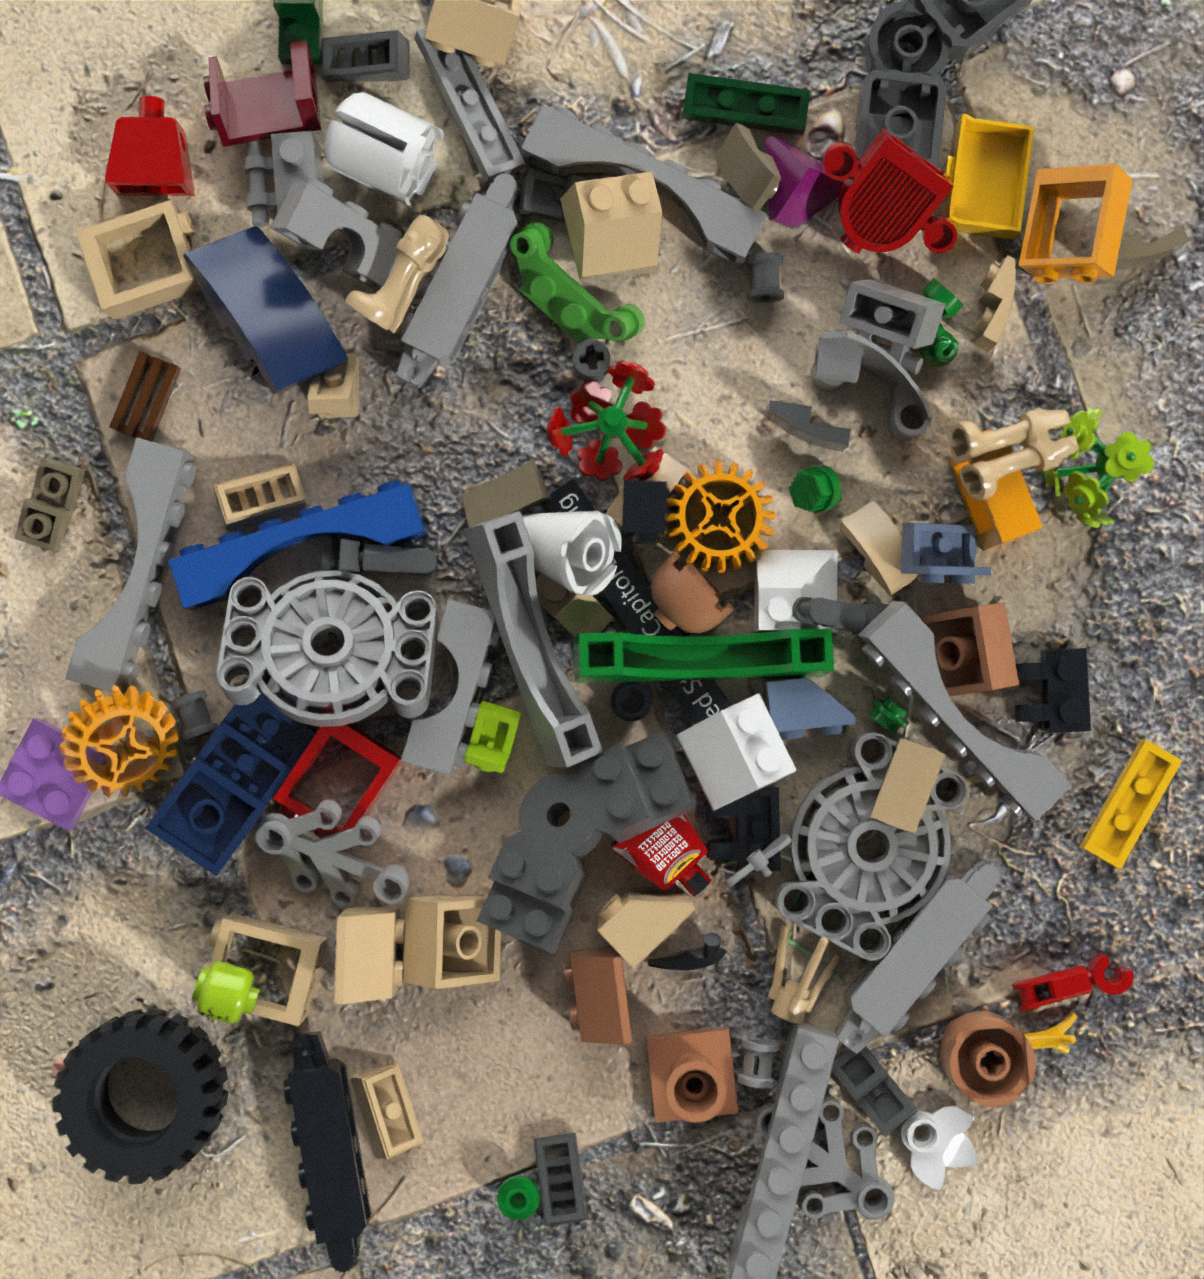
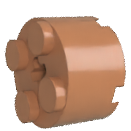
[940,1011,1036,1107]

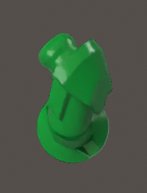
[919,278,964,367]

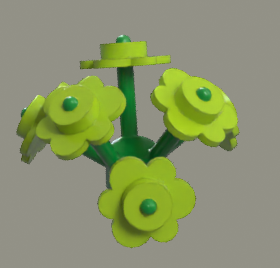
[1041,408,1155,528]

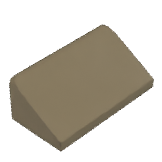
[461,460,551,527]

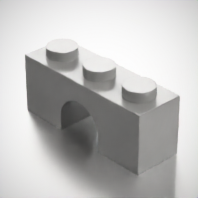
[271,179,403,291]

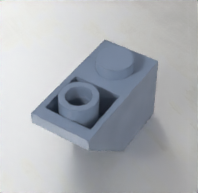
[763,678,856,740]

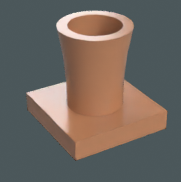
[646,1026,739,1123]

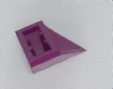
[765,136,843,228]

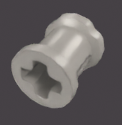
[737,1037,779,1088]

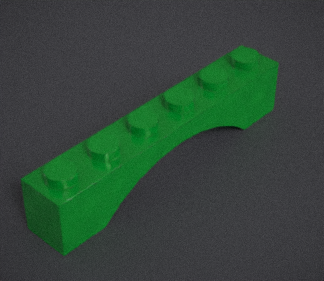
[573,629,834,683]

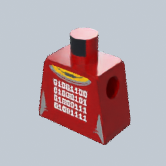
[611,814,712,897]

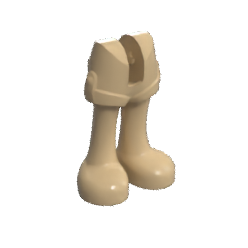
[344,215,449,334]
[950,408,1079,501]

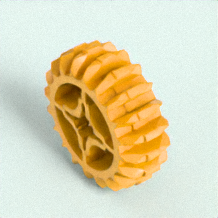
[667,461,776,574]
[60,685,179,798]

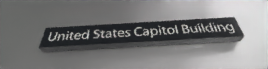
[540,478,732,725]

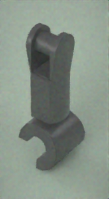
[321,535,437,575]
[793,597,889,637]

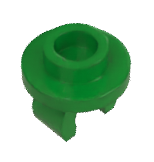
[497,1176,540,1220]

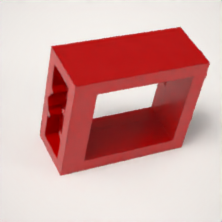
[273,723,403,838]

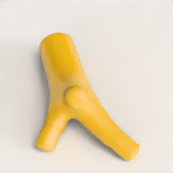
[1024,1012,1077,1054]

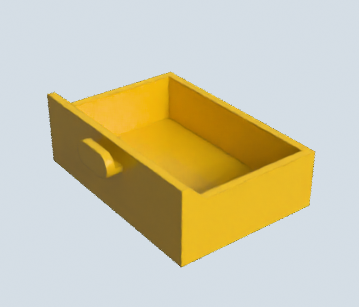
[943,114,1035,240]

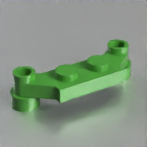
[510,222,645,344]

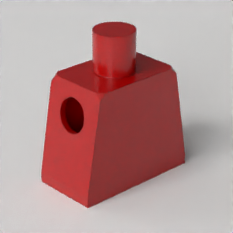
[105,96,194,196]

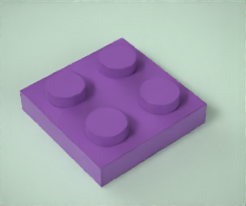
[0,718,107,831]

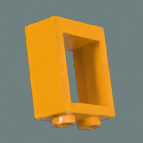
[1019,163,1133,284]
[948,430,1043,551]

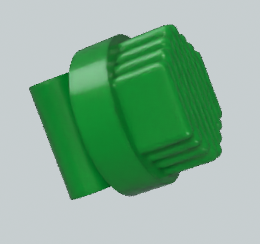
[788,465,842,513]

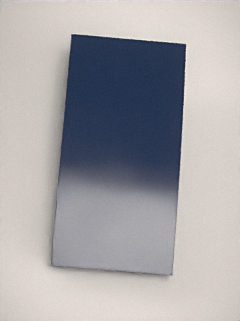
[183,226,349,395]
[145,693,317,876]

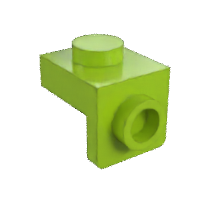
[463,700,522,773]

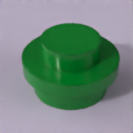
[869,696,909,734]

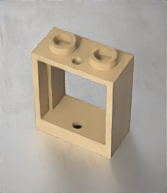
[76,200,201,319]
[202,913,328,1027]

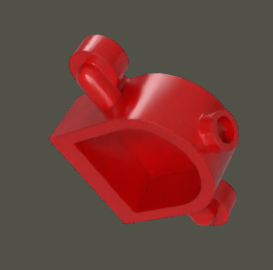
[823,128,957,254]

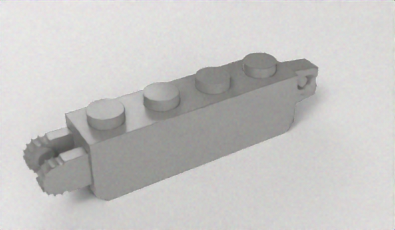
[396,172,519,388]
[836,860,1002,1054]

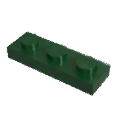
[682,73,811,136]

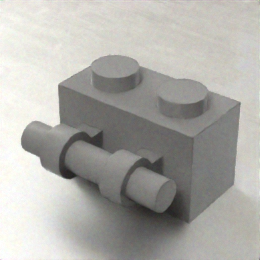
[243,131,324,227]
[839,279,945,374]

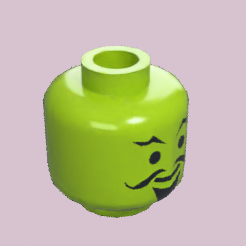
[191,961,260,1024]

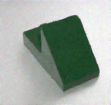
[273,0,323,64]

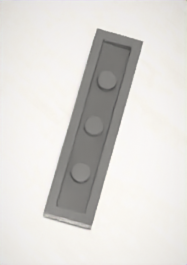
[414,27,525,184]

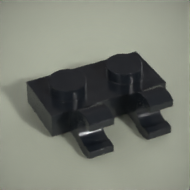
[1015,648,1091,733]
[705,786,781,872]

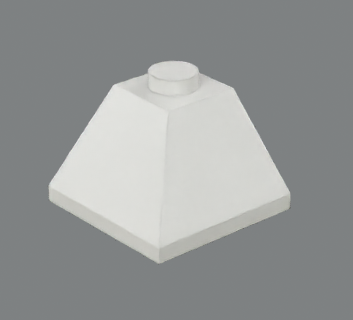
[754,550,838,633]

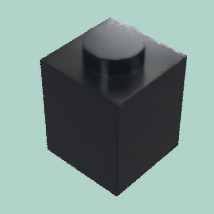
[622,481,670,544]

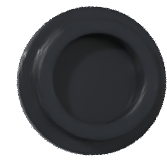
[611,682,652,721]

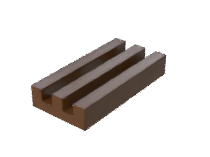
[109,351,181,441]

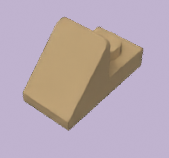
[307,353,359,418]
[536,574,614,638]

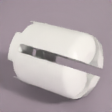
[325,93,444,207]

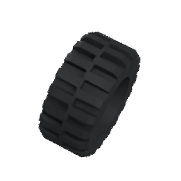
[52,1009,228,1185]

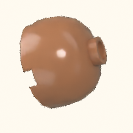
[651,551,734,633]

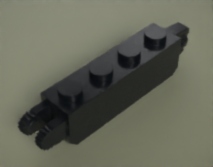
[283,1031,372,1273]

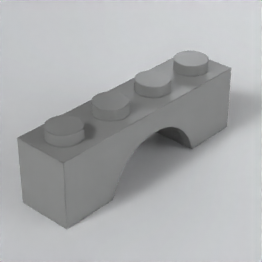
[401,599,501,775]

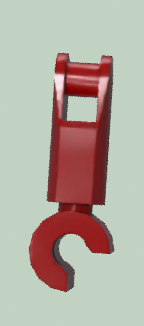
[1012,953,1134,1011]

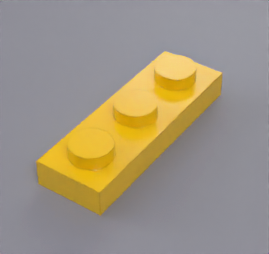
[1080,739,1182,870]

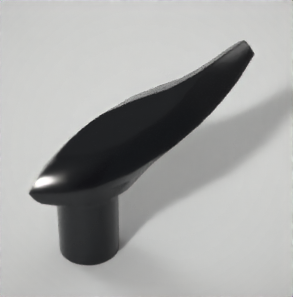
[648,933,727,971]

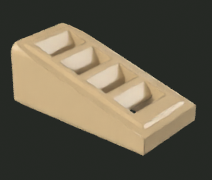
[214,463,307,530]

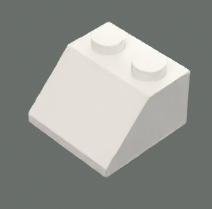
[676,694,797,811]

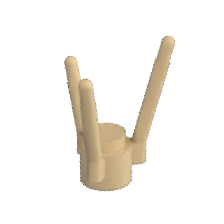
[768,923,841,1024]

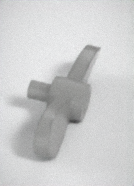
[724,834,792,888]

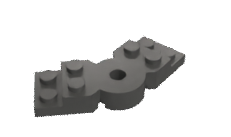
[854,0,1032,168]
[476,730,697,955]

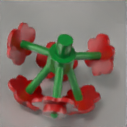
[547,360,666,481]

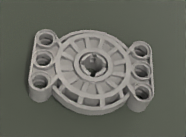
[217,570,438,727]
[773,732,968,961]

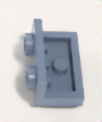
[901,523,991,584]

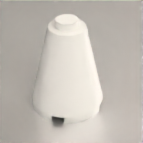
[521,511,622,596]

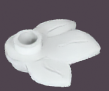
[900,1106,978,1190]

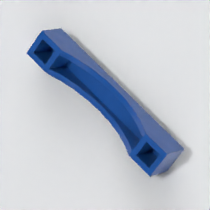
[168,480,428,610]

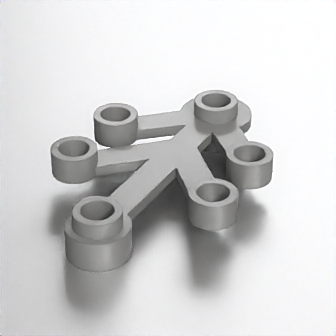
[255,800,411,909]
[755,1097,894,1219]

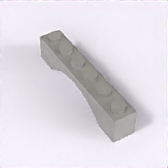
[521,104,767,269]
[65,437,196,693]
[464,511,603,768]
[858,600,1072,821]
[728,1022,839,1279]

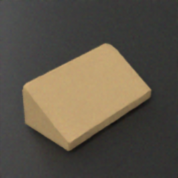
[870,738,945,834]
[351,1062,424,1160]

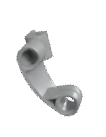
[811,331,932,442]

